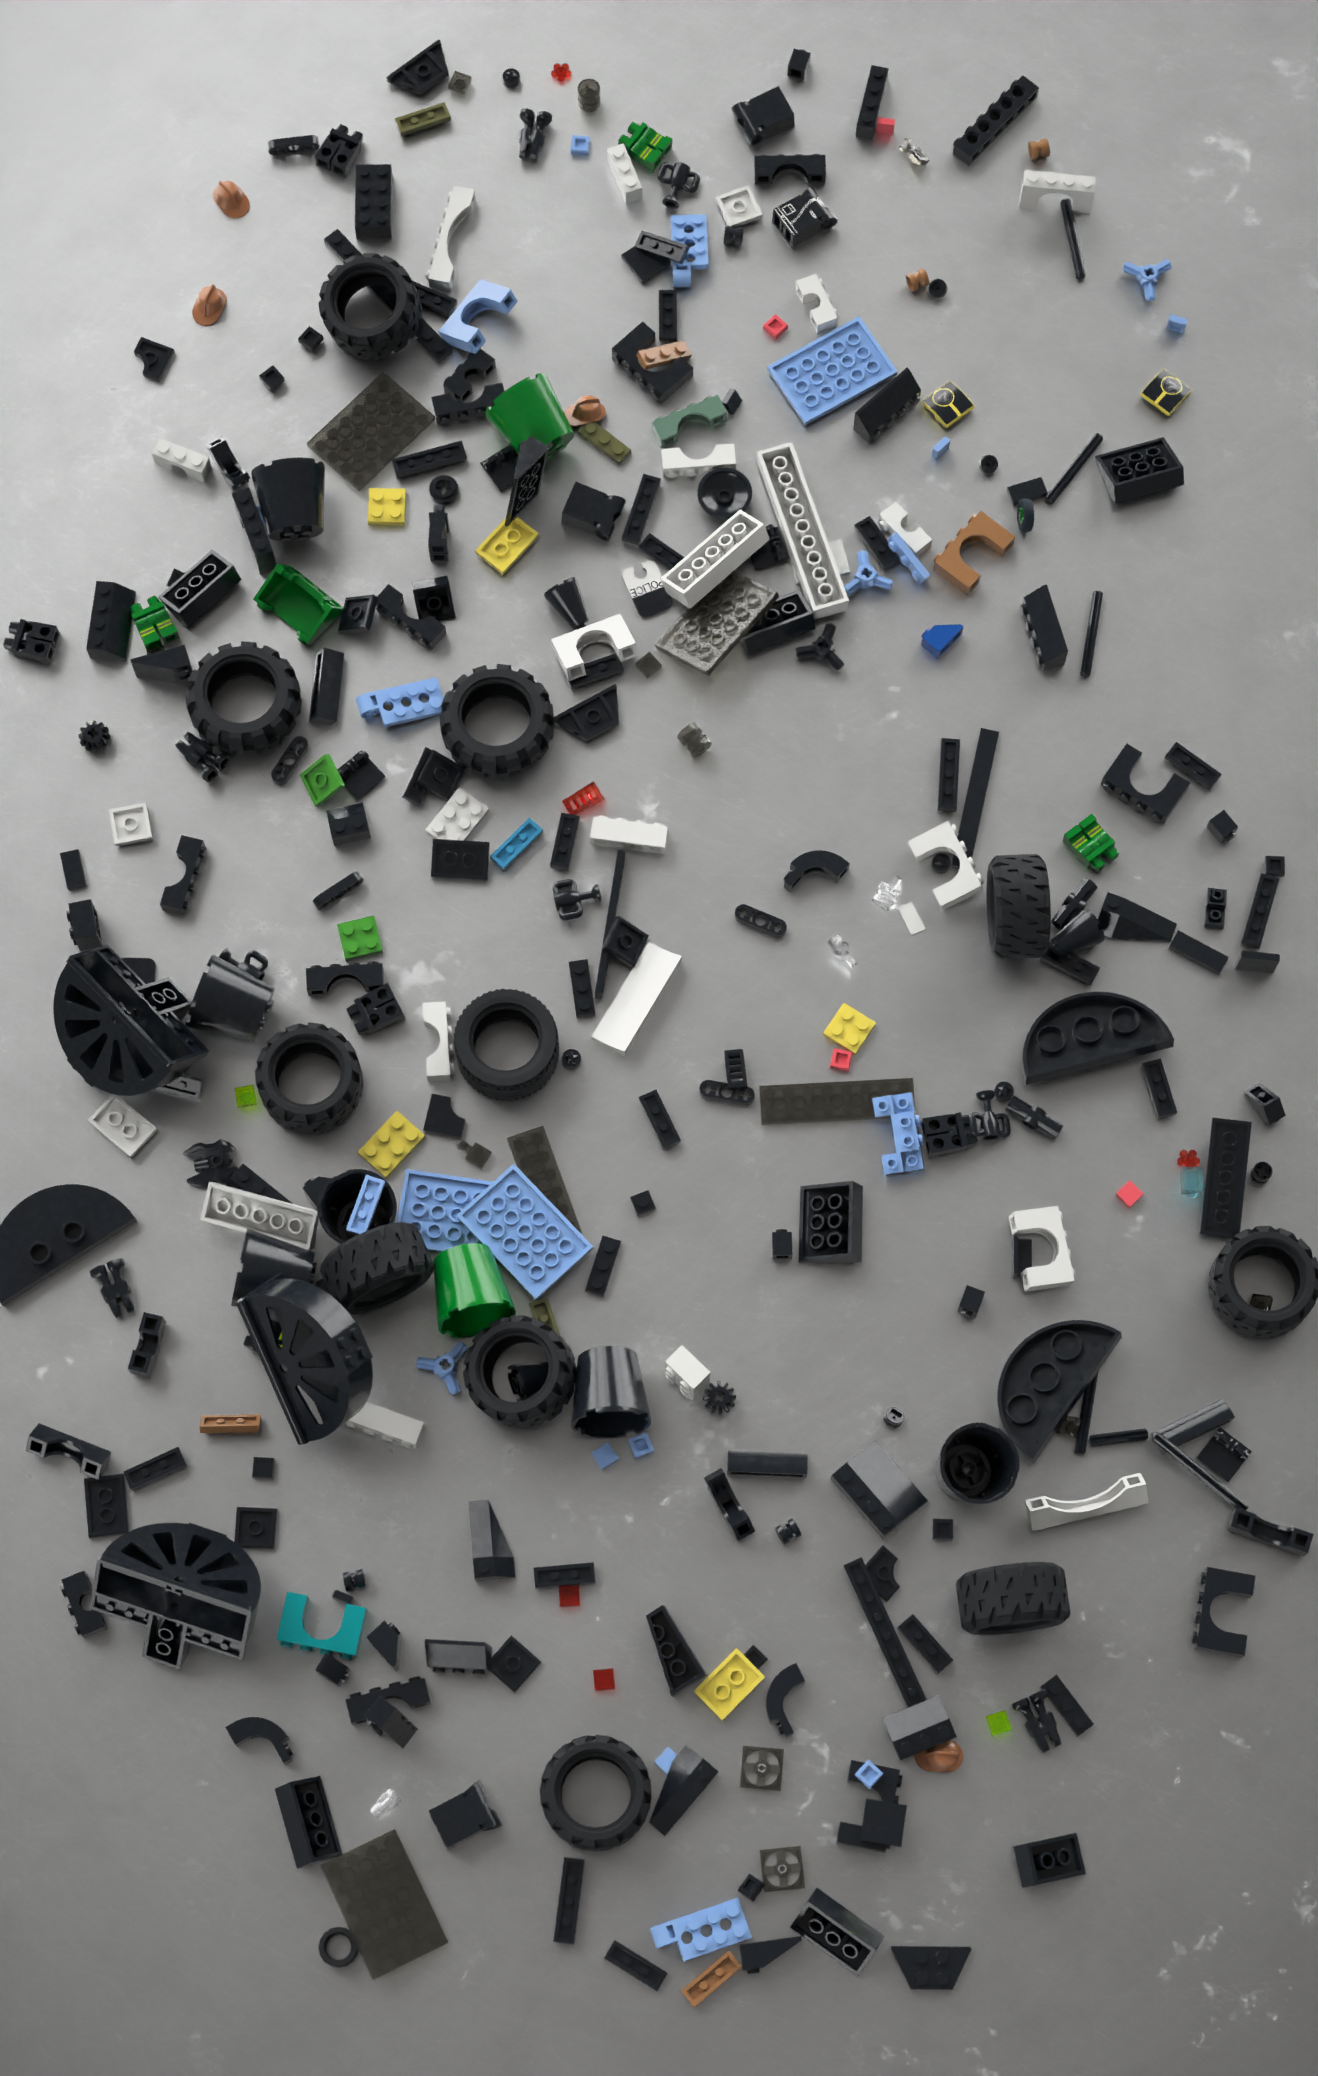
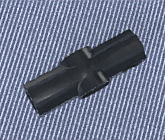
[1051,878,1098,930]
[1005,1096,1064,1140]

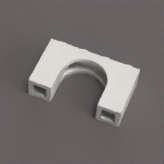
[1019,170,1096,215]
[551,614,638,681]
[908,821,984,911]
[1008,1206,1076,1292]

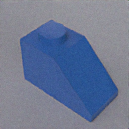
[921,624,963,659]

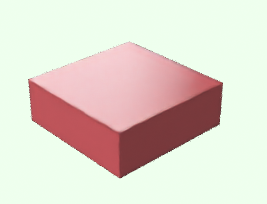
[876,117,895,135]
[763,314,788,340]
[830,1048,853,1072]
[1116,1180,1144,1208]

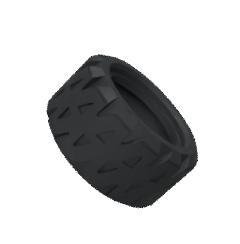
[318,253,422,360]
[986,854,1051,959]
[255,1022,363,1134]
[320,1222,435,1314]
[1208,1226,1318,1339]
[463,1315,577,1428]
[956,1562,1070,1635]
[540,1735,652,1852]

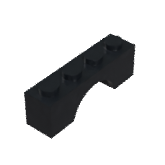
[856,65,889,140]
[754,154,826,184]
[431,383,504,424]
[376,584,446,650]
[160,835,207,915]
[306,961,384,996]
[26,1423,111,1480]
[1227,1507,1314,1557]
[345,1676,431,1725]

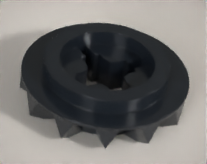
[429,475,458,504]

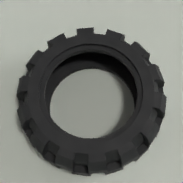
[185,641,302,756]
[439,664,555,779]

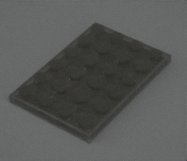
[307,372,435,491]
[655,571,780,676]
[320,1829,448,1980]

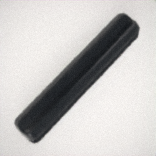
[1089,1428,1148,1446]

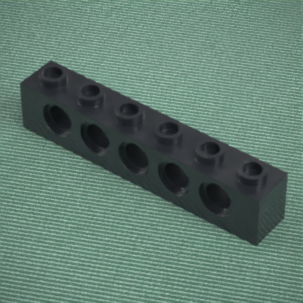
[953,75,1039,166]

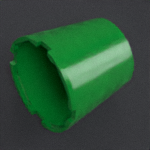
[485,373,574,461]
[433,1243,516,1338]

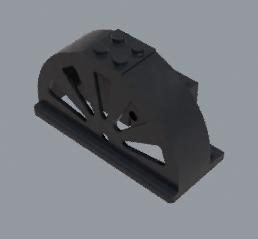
[53,945,210,1096]
[236,1273,373,1445]
[90,1522,261,1670]

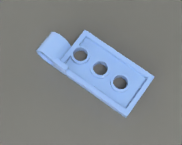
[671,214,709,288]
[356,677,443,727]
[650,1898,752,1962]

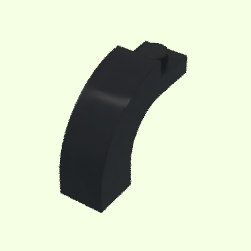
[206,437,250,490]
[784,850,850,892]
[704,1468,755,1541]
[766,1663,805,1738]
[225,1717,293,1765]

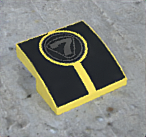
[1140,369,1192,416]
[922,380,975,428]

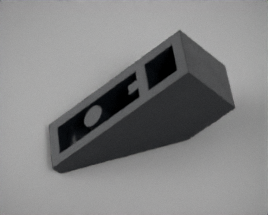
[739,1936,802,1974]

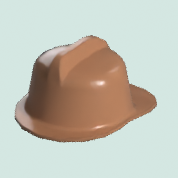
[213,180,250,218]
[192,285,226,326]
[564,395,606,426]
[914,1740,963,1772]

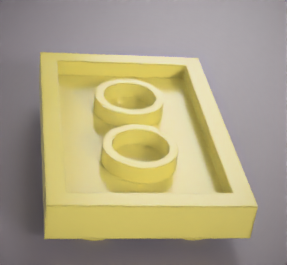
[475,517,539,575]
[357,1111,426,1179]
[694,1648,765,1721]

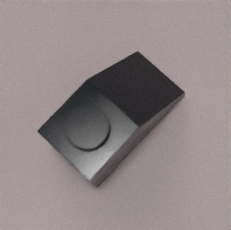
[1244,1083,1286,1125]
[315,1653,351,1687]

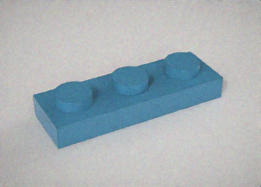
[490,817,543,870]

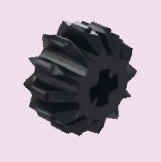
[78,720,111,753]
[703,1381,736,1415]

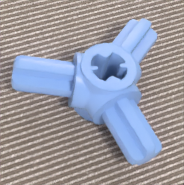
[1122,260,1172,302]
[844,550,893,596]
[416,1341,468,1395]

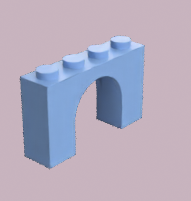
[438,279,518,354]

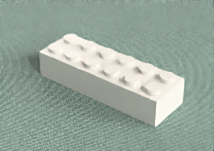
[661,510,770,609]

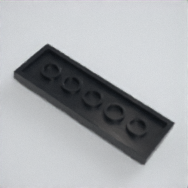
[1199,1118,1252,1238]

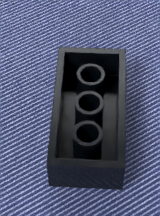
[355,164,393,239]

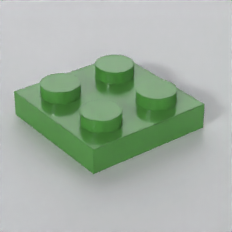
[300,754,345,806]
[337,915,383,961]

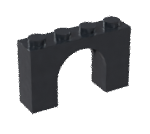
[612,321,693,403]
[232,488,276,575]
[1101,743,1191,824]
[1191,1567,1255,1658]
[836,1760,903,1853]

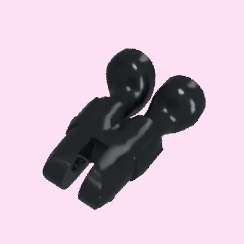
[518,108,552,161]
[175,732,230,782]
[89,1258,135,1318]
[1011,1689,1062,1753]

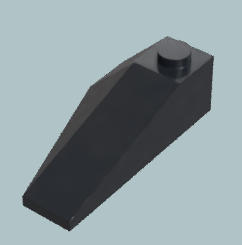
[1097,892,1177,942]
[469,1500,516,1582]
[649,1745,719,1836]

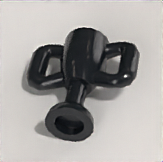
[657,162,700,209]
[552,879,602,921]
[219,948,268,981]
[968,1090,1011,1140]

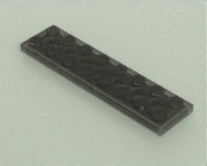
[759,1078,915,1125]

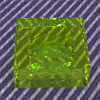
[234,1085,257,1108]
[985,1710,1012,1736]

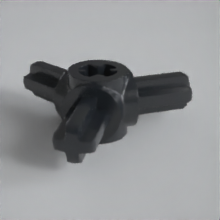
[795,623,844,671]

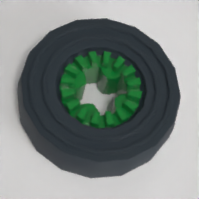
[1017,499,1034,532]

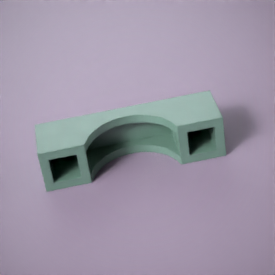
[652,395,727,448]

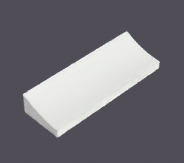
[592,942,682,1057]
[200,1182,319,1250]

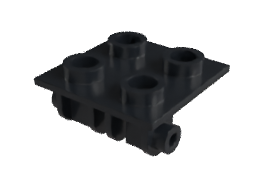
[480,445,518,491]
[750,524,790,570]
[337,750,386,800]
[1197,1427,1252,1482]

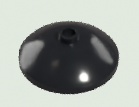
[697,468,752,519]

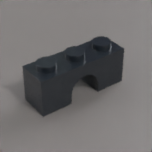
[443,348,496,403]
[128,1312,166,1378]
[60,1571,108,1638]

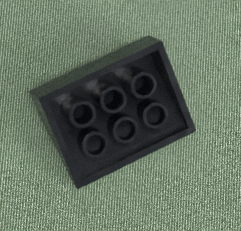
[505,436,549,527]
[1095,437,1184,504]
[799,1181,863,1264]
[831,1440,928,1539]

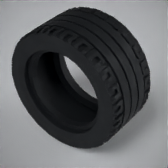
[454,989,559,1101]

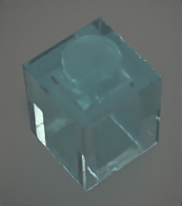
[1180,1167,1203,1198]

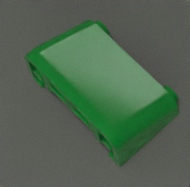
[253,563,344,645]

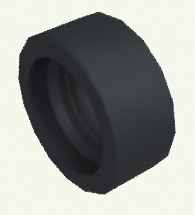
[318,1927,359,1968]

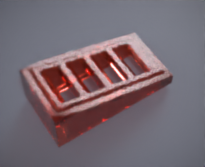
[562,781,605,815]

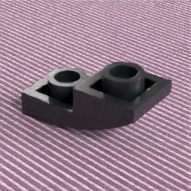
[1204,888,1227,930]

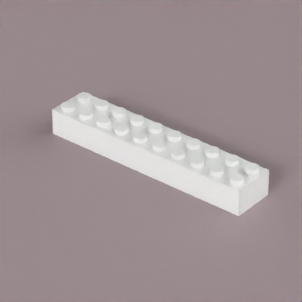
[757,442,849,620]

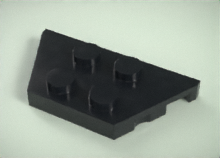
[386,39,449,95]
[554,684,619,742]
[891,1946,971,1990]

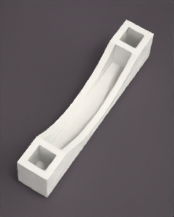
[426,186,475,291]
[1025,1473,1148,1531]

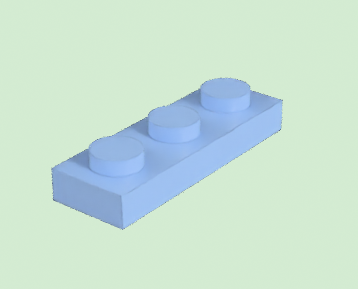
[887,532,930,584]
[346,1175,385,1235]

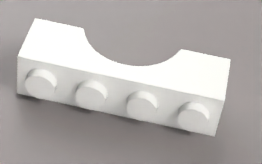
[661,444,736,478]
[423,1001,454,1082]

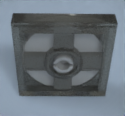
[740,1746,784,1791]
[759,1846,805,1893]

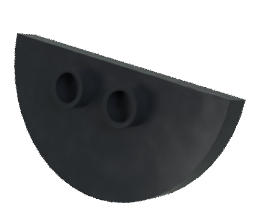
[1022,992,1174,1085]
[0,1184,137,1306]
[997,1320,1122,1464]

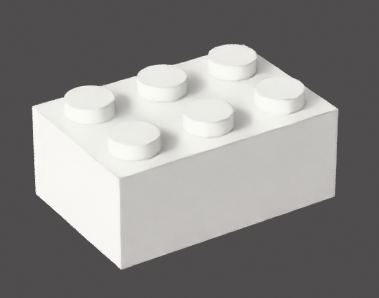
[665,1345,710,1400]

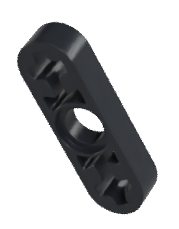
[268,135,320,156]
[271,736,309,785]
[313,871,364,910]
[735,904,787,938]
[699,1080,755,1106]

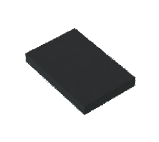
[431,839,490,880]
[84,1474,129,1539]

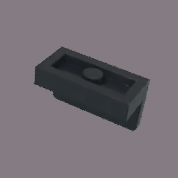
[1012,1235,1032,1279]

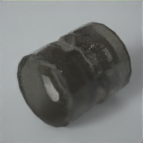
[577,79,601,112]
[677,722,712,758]

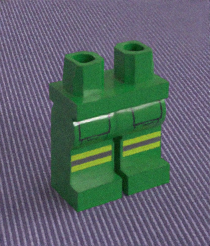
[618,122,673,173]
[131,596,180,652]
[1063,814,1119,872]

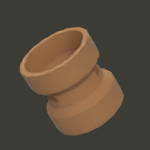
[1028,138,1050,160]
[906,268,930,292]

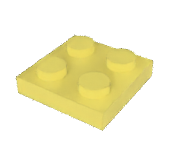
[368,488,406,525]
[823,1003,876,1055]

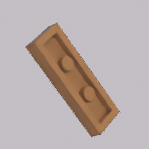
[636,340,692,370]
[199,1414,261,1434]
[681,1950,742,2007]

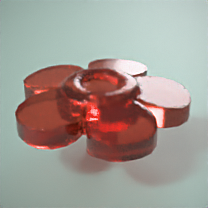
[551,63,571,81]
[1177,1150,1200,1170]

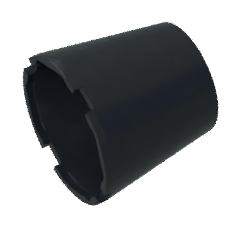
[251,458,325,541]
[185,954,275,1042]
[317,1169,397,1244]
[231,1229,317,1309]
[571,1346,651,1438]
[935,1423,1020,1504]

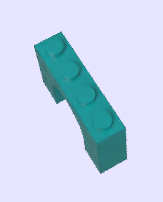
[276,1592,368,1660]

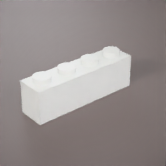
[590,815,668,854]
[344,1402,425,1449]

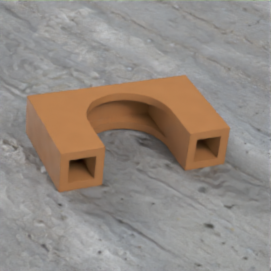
[933,511,1015,596]

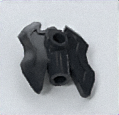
[183,1139,238,1187]

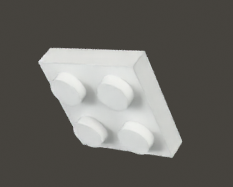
[716,185,762,228]
[109,802,153,847]

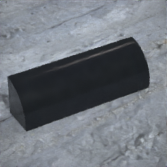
[309,647,344,724]
[1151,1399,1235,1454]
[727,1451,808,1478]

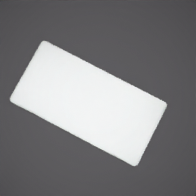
[898,902,926,935]

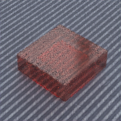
[559,1585,580,1607]
[593,1668,615,1691]

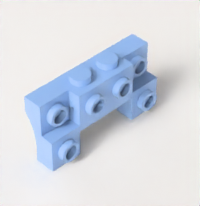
[872,1092,925,1175]

